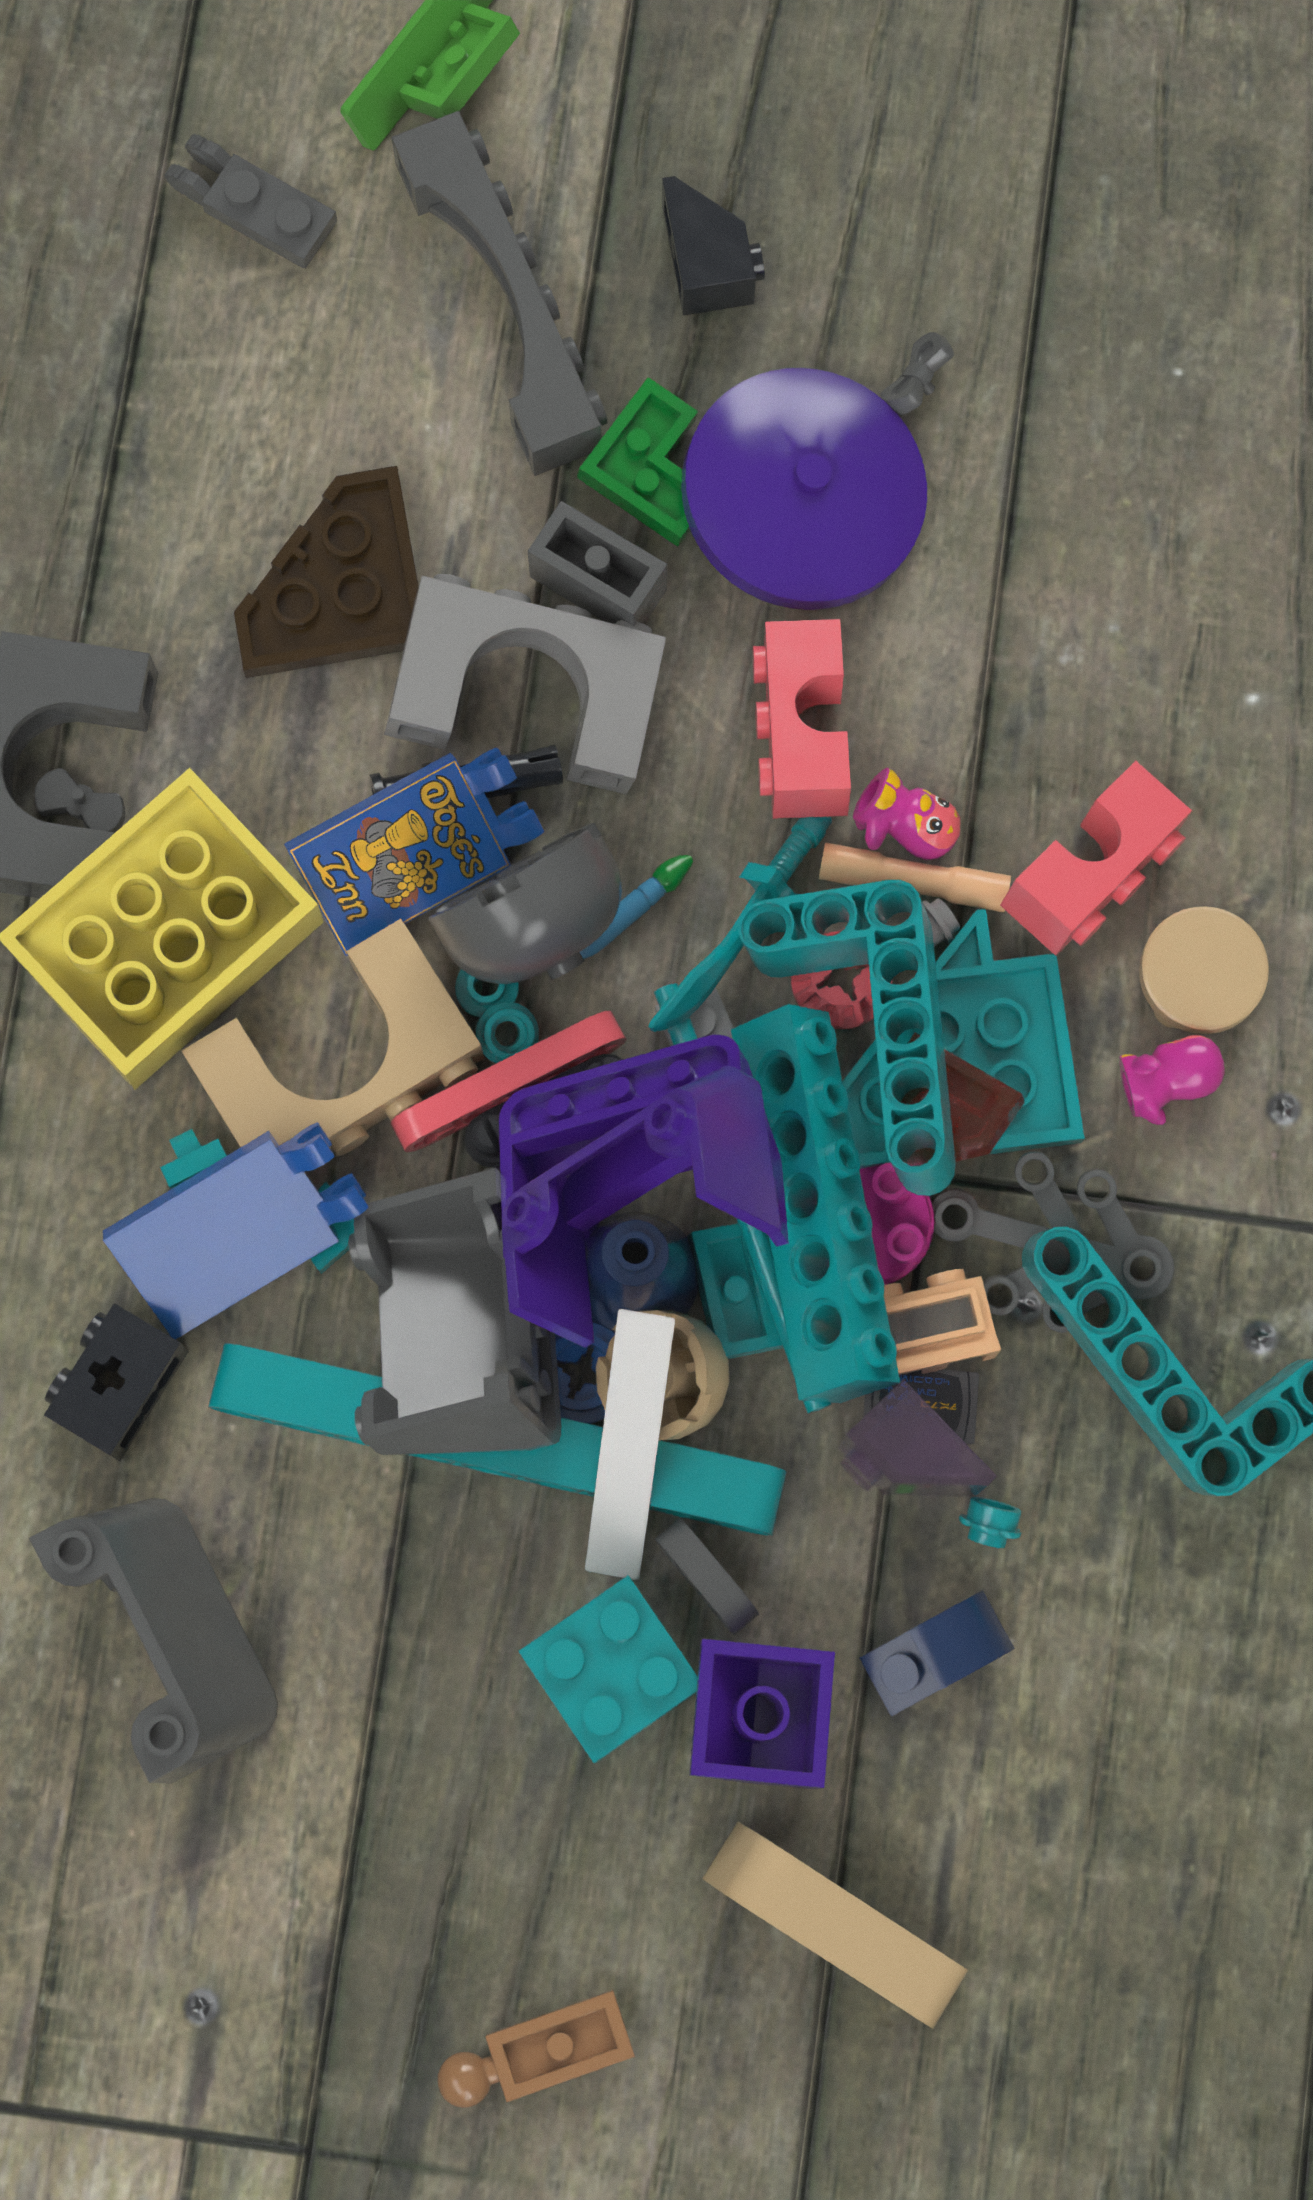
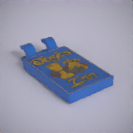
[284,747,544,956]

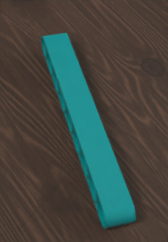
[208,1343,787,1536]

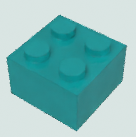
[518,1575,698,1764]

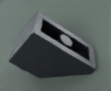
[662,176,765,316]

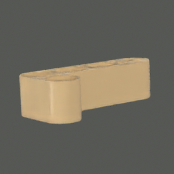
[702,1821,968,2029]

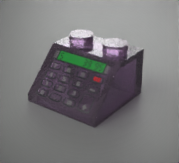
[839,1379,997,1497]

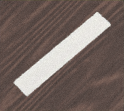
[585,1309,675,1580]

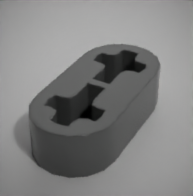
[655,1518,759,1635]

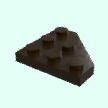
[234,466,419,678]

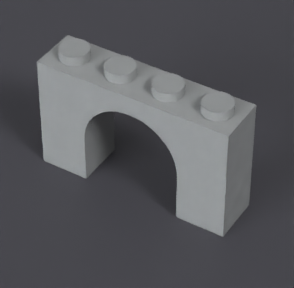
[384,574,666,794]

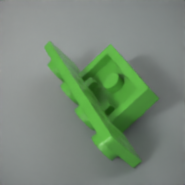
[340,0,520,151]

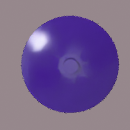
[681,368,927,610]

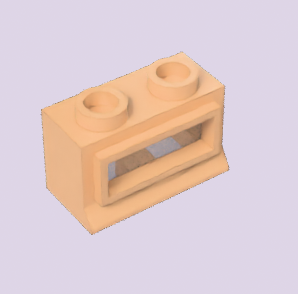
[884,1269,1001,1375]

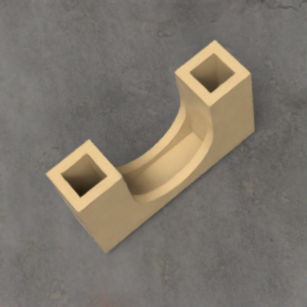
[182,919,484,1176]

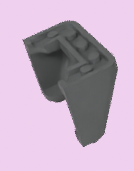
[348,1168,561,1455]
[29,1498,278,1784]

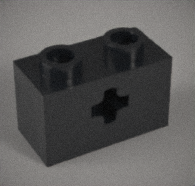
[44,1303,189,1461]

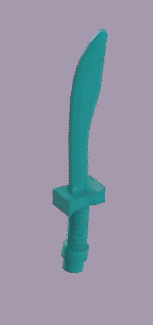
[648,817,832,1032]

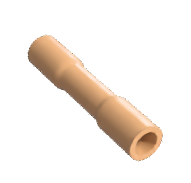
[819,842,1011,913]

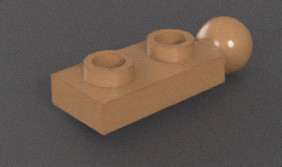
[438,1990,635,2108]

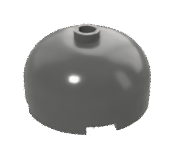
[428,823,622,984]

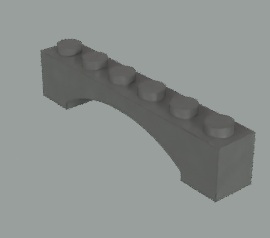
[391,111,608,476]

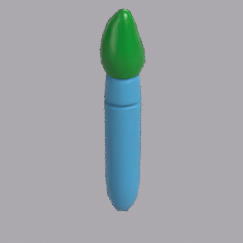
[580,855,693,959]

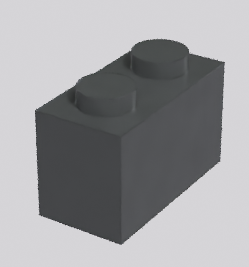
[528,501,667,626]

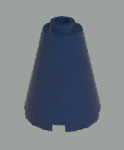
[584,1212,698,1334]

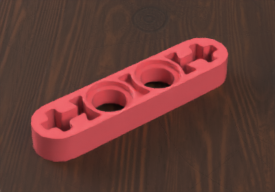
[391,1011,627,1153]

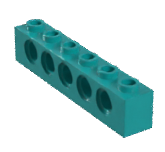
[731,1004,900,1403]

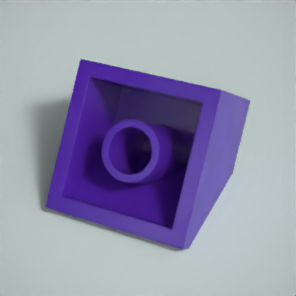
[689,1639,835,1789]

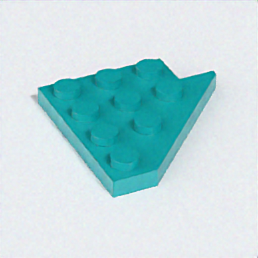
[842,909,1085,1169]

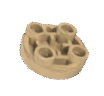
[1139,906,1269,1034]

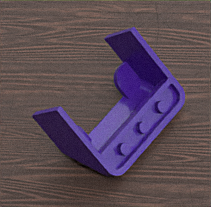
[499,1034,789,1259]
[502,1066,781,1348]

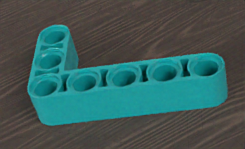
[738,880,956,1196]
[1022,1226,1313,1496]

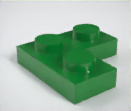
[577,377,698,547]

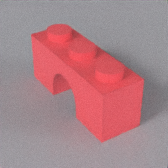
[753,619,851,819]
[1000,761,1192,956]

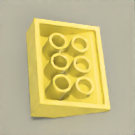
[0,768,324,1090]

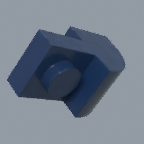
[860,1590,1015,1716]

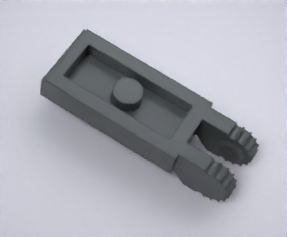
[164,133,338,269]

